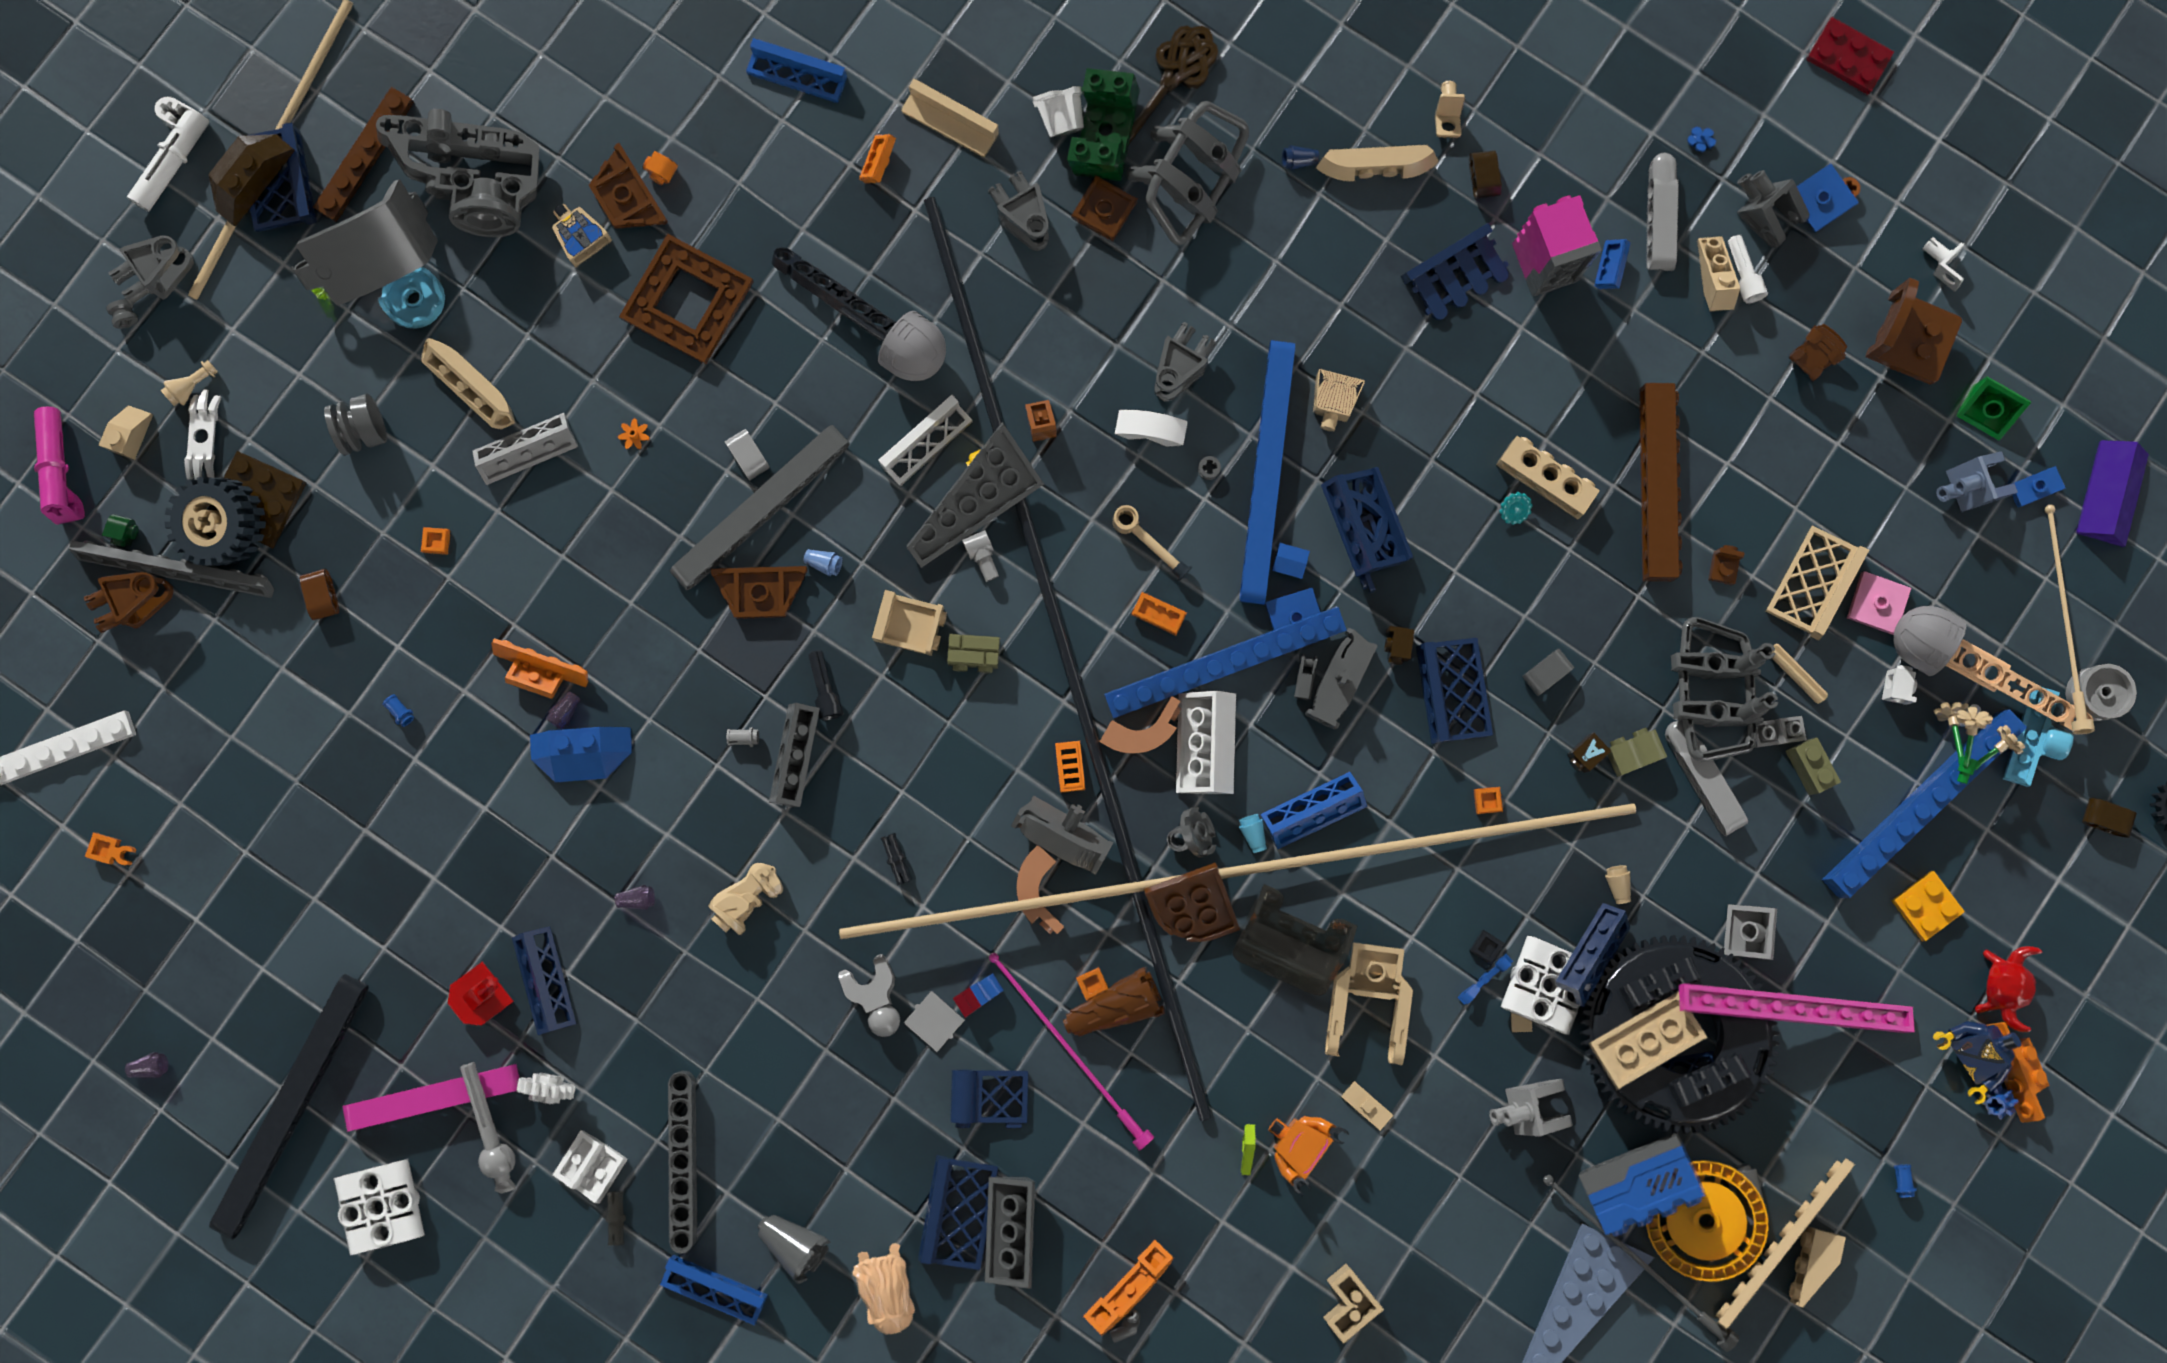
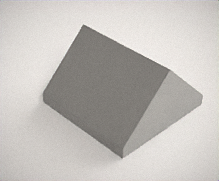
[1724,904,1777,960]

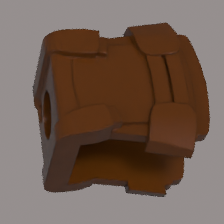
[1788,324,1847,381]

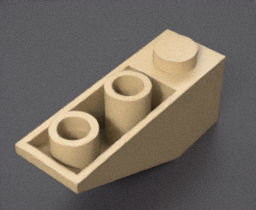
[1697,237,1741,311]
[1789,1226,1846,1307]

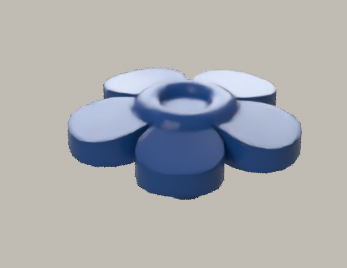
[1687,127,1716,152]

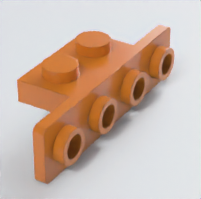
[492,638,588,699]
[1986,1022,2050,1123]

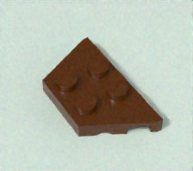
[589,143,668,229]
[711,566,808,619]

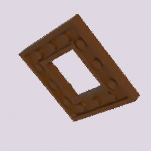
[619,234,754,365]

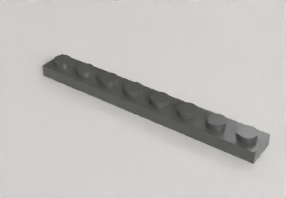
[69,540,275,598]

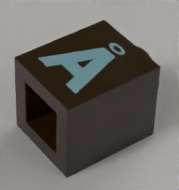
[1567,733,1611,773]

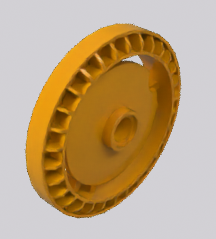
[1646,1160,1768,1282]

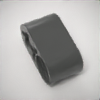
[1522,648,1575,696]

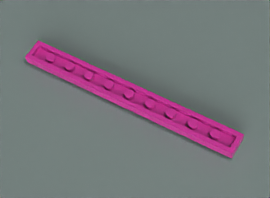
[1679,984,1914,1033]

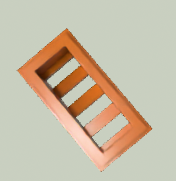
[1055,741,1085,793]

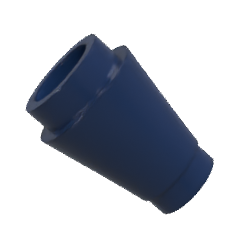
[1282,145,1319,170]

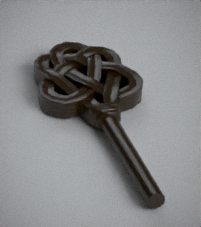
[1129,25,1218,144]

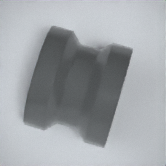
[106,299,138,329]

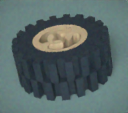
[165,477,266,565]

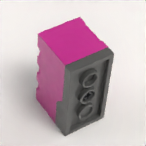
[1512,195,1602,297]

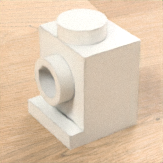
[1882,665,1917,705]

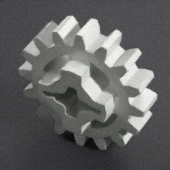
[517,1073,576,1104]

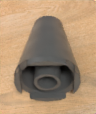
[757,1215,831,1284]

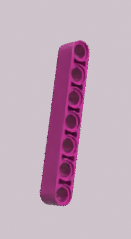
[342,1064,519,1132]

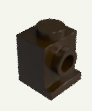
[1384,626,1415,665]

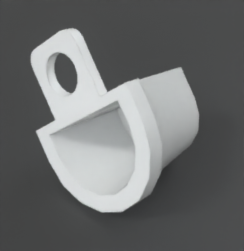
[1033,86,1084,137]

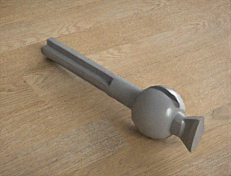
[460,1062,517,1193]

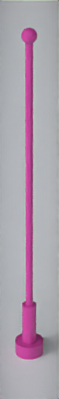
[989,953,1154,1150]

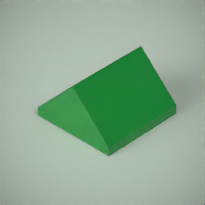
[1956,376,2031,440]

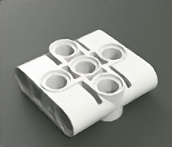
[1501,936,1580,1035]
[334,1159,425,1255]

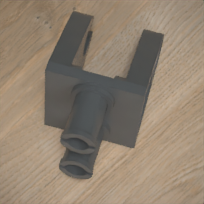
[1737,170,1810,248]
[988,171,1049,251]
[108,236,194,305]
[1154,322,1217,402]

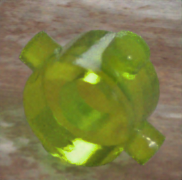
[311,288,328,300]

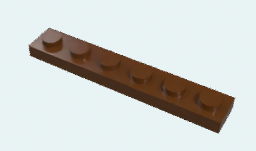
[313,87,414,223]

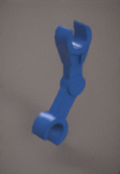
[1458,954,1513,1005]

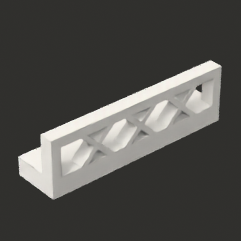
[878,395,973,486]

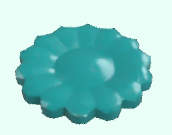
[1499,492,1533,525]

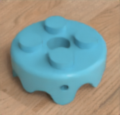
[378,267,445,329]

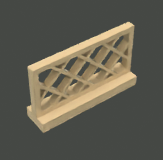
[1765,526,1869,641]

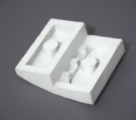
[553,1130,628,1204]

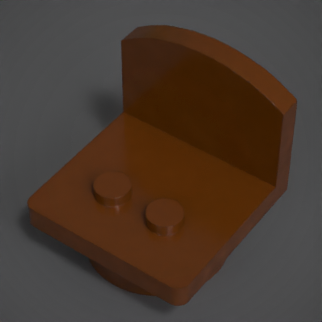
[1865,278,1962,385]

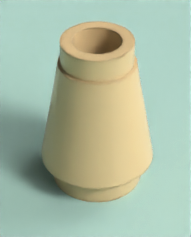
[1605,865,1631,904]

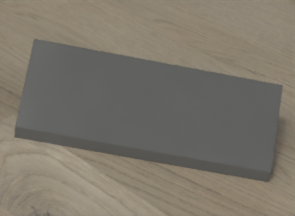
[985,1177,1035,1288]

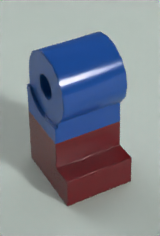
[953,973,1004,1017]

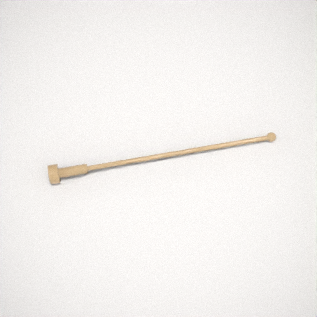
[2045,505,2095,734]

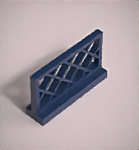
[246,122,317,232]
[1416,638,1493,744]
[918,1155,998,1270]

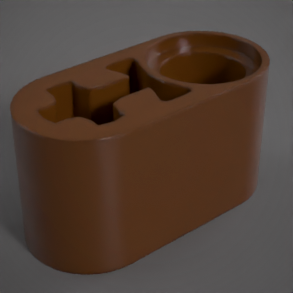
[300,569,339,621]

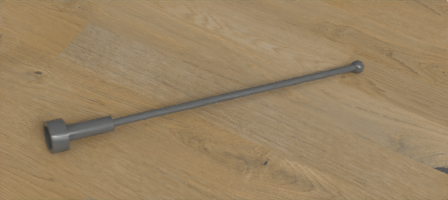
[1543,1175,1739,1352]

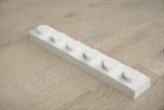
[0,710,136,786]

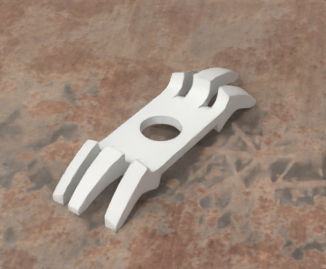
[184,390,221,480]

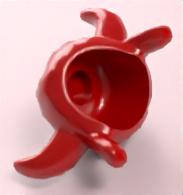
[1975,946,2042,1032]

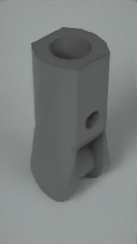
[1294,654,1318,700]

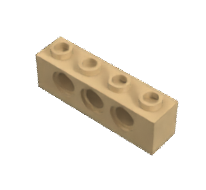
[1496,436,1600,519]

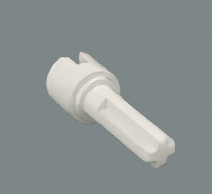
[1728,235,1768,304]

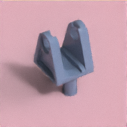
[1937,451,2018,512]

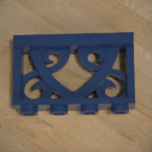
[1321,467,1413,577]

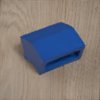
[1272,543,1310,579]

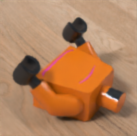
[1268,1116,1349,1197]

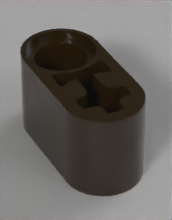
[1469,150,1502,199]
[2082,798,2137,838]

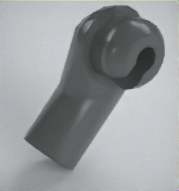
[1110,1308,1141,1343]

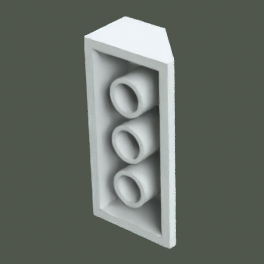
[1176,691,1236,794]

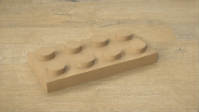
[1589,992,1707,1089]

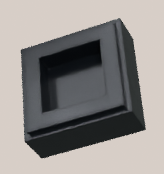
[1469,930,1505,965]

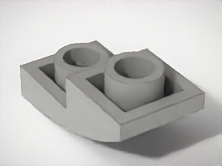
[1754,716,1807,748]

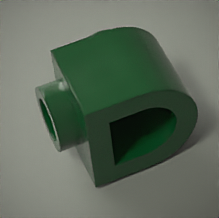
[102,514,139,548]

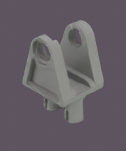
[1489,1079,1573,1136]

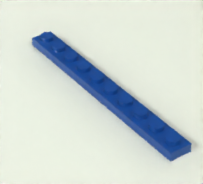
[1104,607,1347,718]

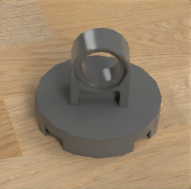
[1167,807,1216,858]

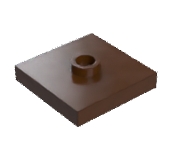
[1071,175,1138,242]

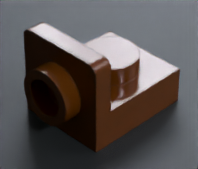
[1708,545,1745,585]

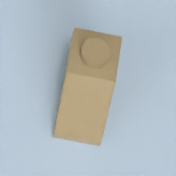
[99,406,153,460]

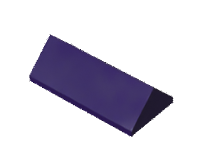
[2076,440,2149,547]

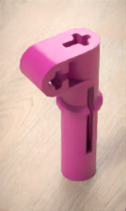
[34,406,85,525]

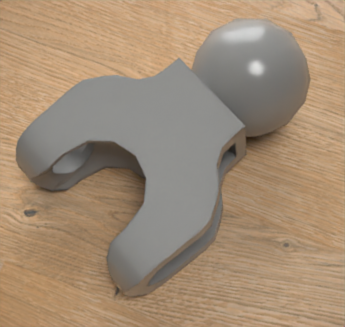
[838,954,900,1037]

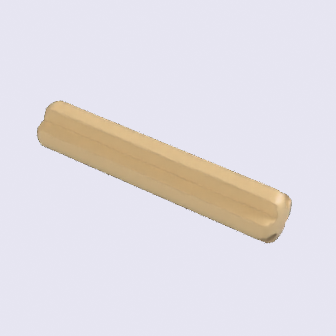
[1770,644,1828,704]

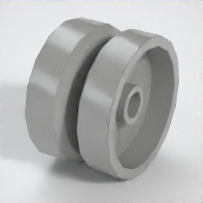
[2065,664,2137,722]

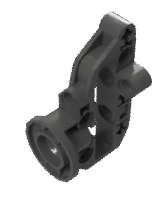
[376,109,539,237]

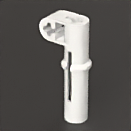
[127,97,210,212]

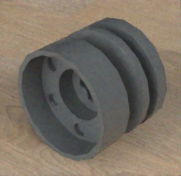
[324,393,387,456]

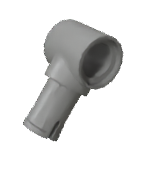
[962,530,999,582]

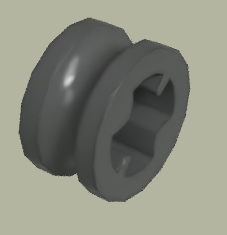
[1198,456,1221,480]

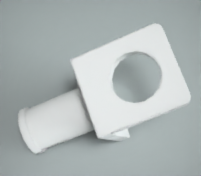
[1922,237,1964,291]

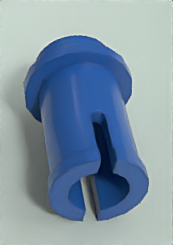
[382,694,414,727]
[1894,1164,1917,1197]

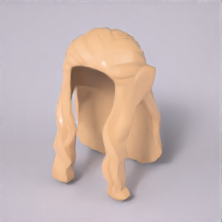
[852,1243,915,1334]

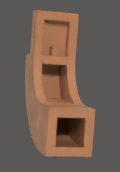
[1100,696,1182,754]
[1017,845,1064,934]

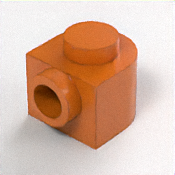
[643,151,678,185]

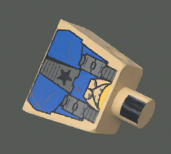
[552,204,613,268]

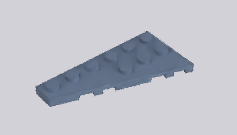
[1522,1223,1654,1363]

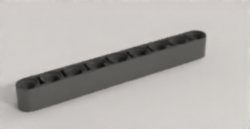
[670,425,850,590]

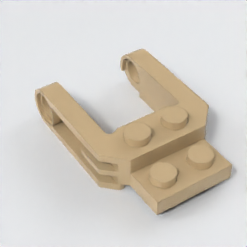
[1325,942,1413,1065]

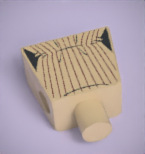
[1313,369,1365,431]

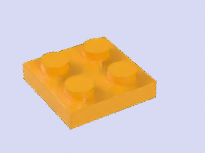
[1891,871,1965,941]

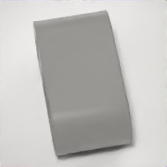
[724,429,770,481]

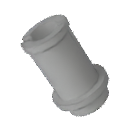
[726,727,759,747]

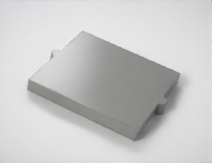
[904,991,964,1052]

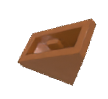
[1025,400,1057,442]

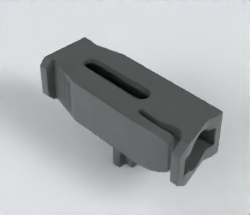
[1305,628,1378,730]
[1011,796,1113,875]

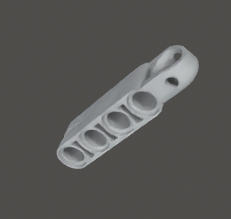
[1646,153,1678,271]
[1665,720,1748,836]

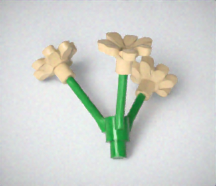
[1934,702,2025,784]

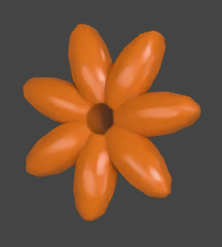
[618,418,650,449]

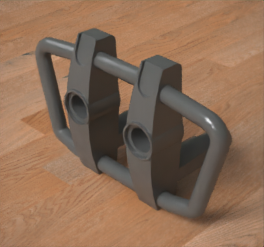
[1127,101,1249,245]
[1670,617,1778,762]

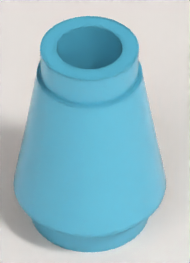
[1239,814,1267,853]

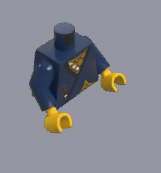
[1933,1021,2021,1104]

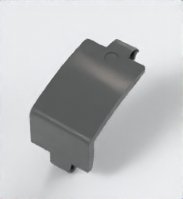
[291,179,438,305]

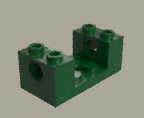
[1067,68,1140,181]

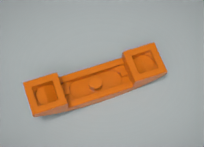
[1083,1240,1174,1335]

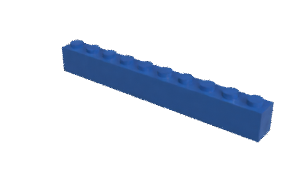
[1822,709,2027,898]

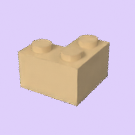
[1324,1264,1384,1343]

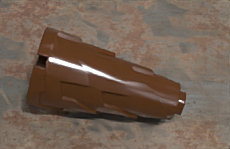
[1063,967,1165,1036]

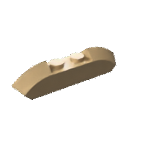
[1316,145,1439,181]
[422,338,515,429]

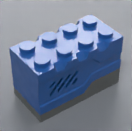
[1579,1133,1705,1237]

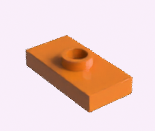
[859,134,896,183]
[1131,592,1187,636]

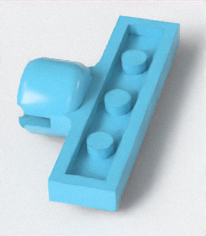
[2003,687,2074,787]

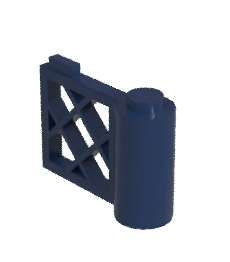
[950,1069,1028,1128]

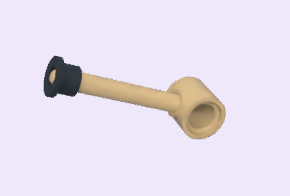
[1113,505,1192,582]

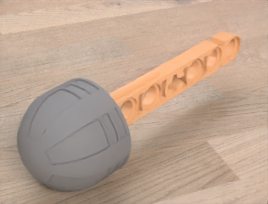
[1894,606,2093,731]

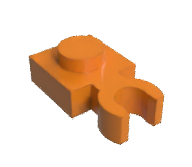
[85,833,137,865]

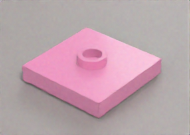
[1847,571,1911,635]

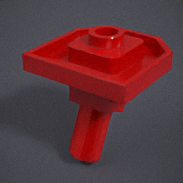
[447,961,514,1026]

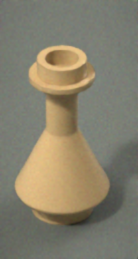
[161,360,218,406]

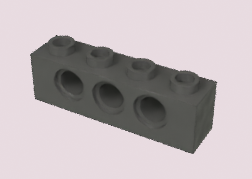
[769,703,820,808]

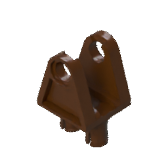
[84,572,174,633]

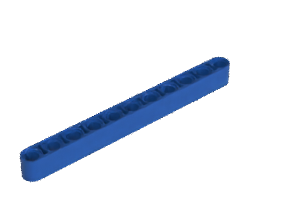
[1240,340,1295,605]

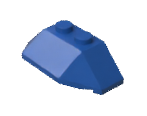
[530,727,632,782]

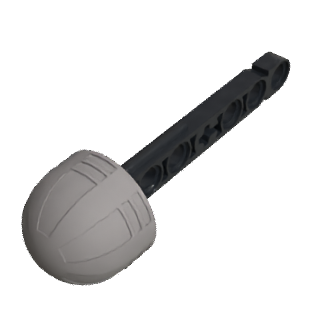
[771,247,946,381]

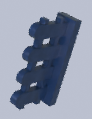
[1400,223,1509,320]

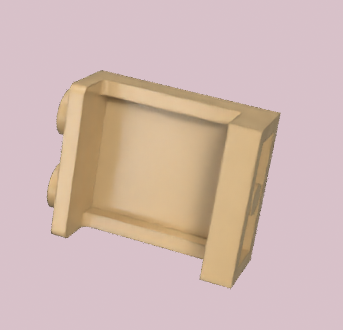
[872,590,947,656]

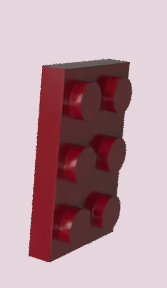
[1805,16,1894,95]

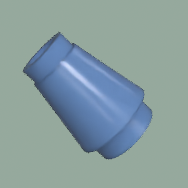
[803,549,842,576]

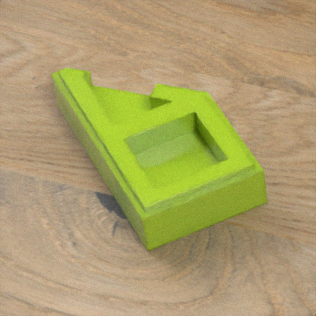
[1240,1124,1256,1175]

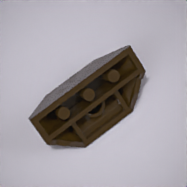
[208,134,295,227]

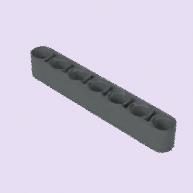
[668,1070,697,1253]

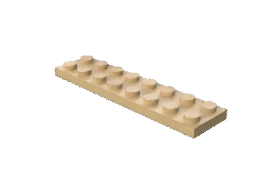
[1716,1159,1855,1330]

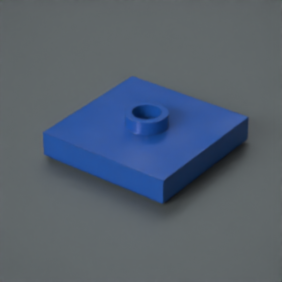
[1797,163,1859,233]
[1265,588,1321,630]

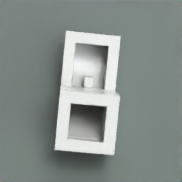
[1115,410,1188,446]

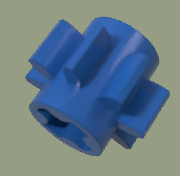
[1982,1085,2019,1119]

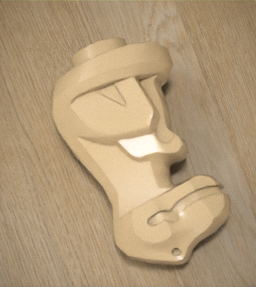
[708,863,783,935]

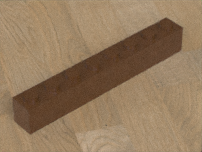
[1639,383,1682,582]

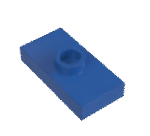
[1594,239,1631,289]
[2012,466,2066,508]

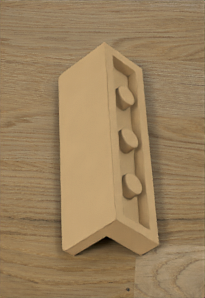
[902,79,999,157]

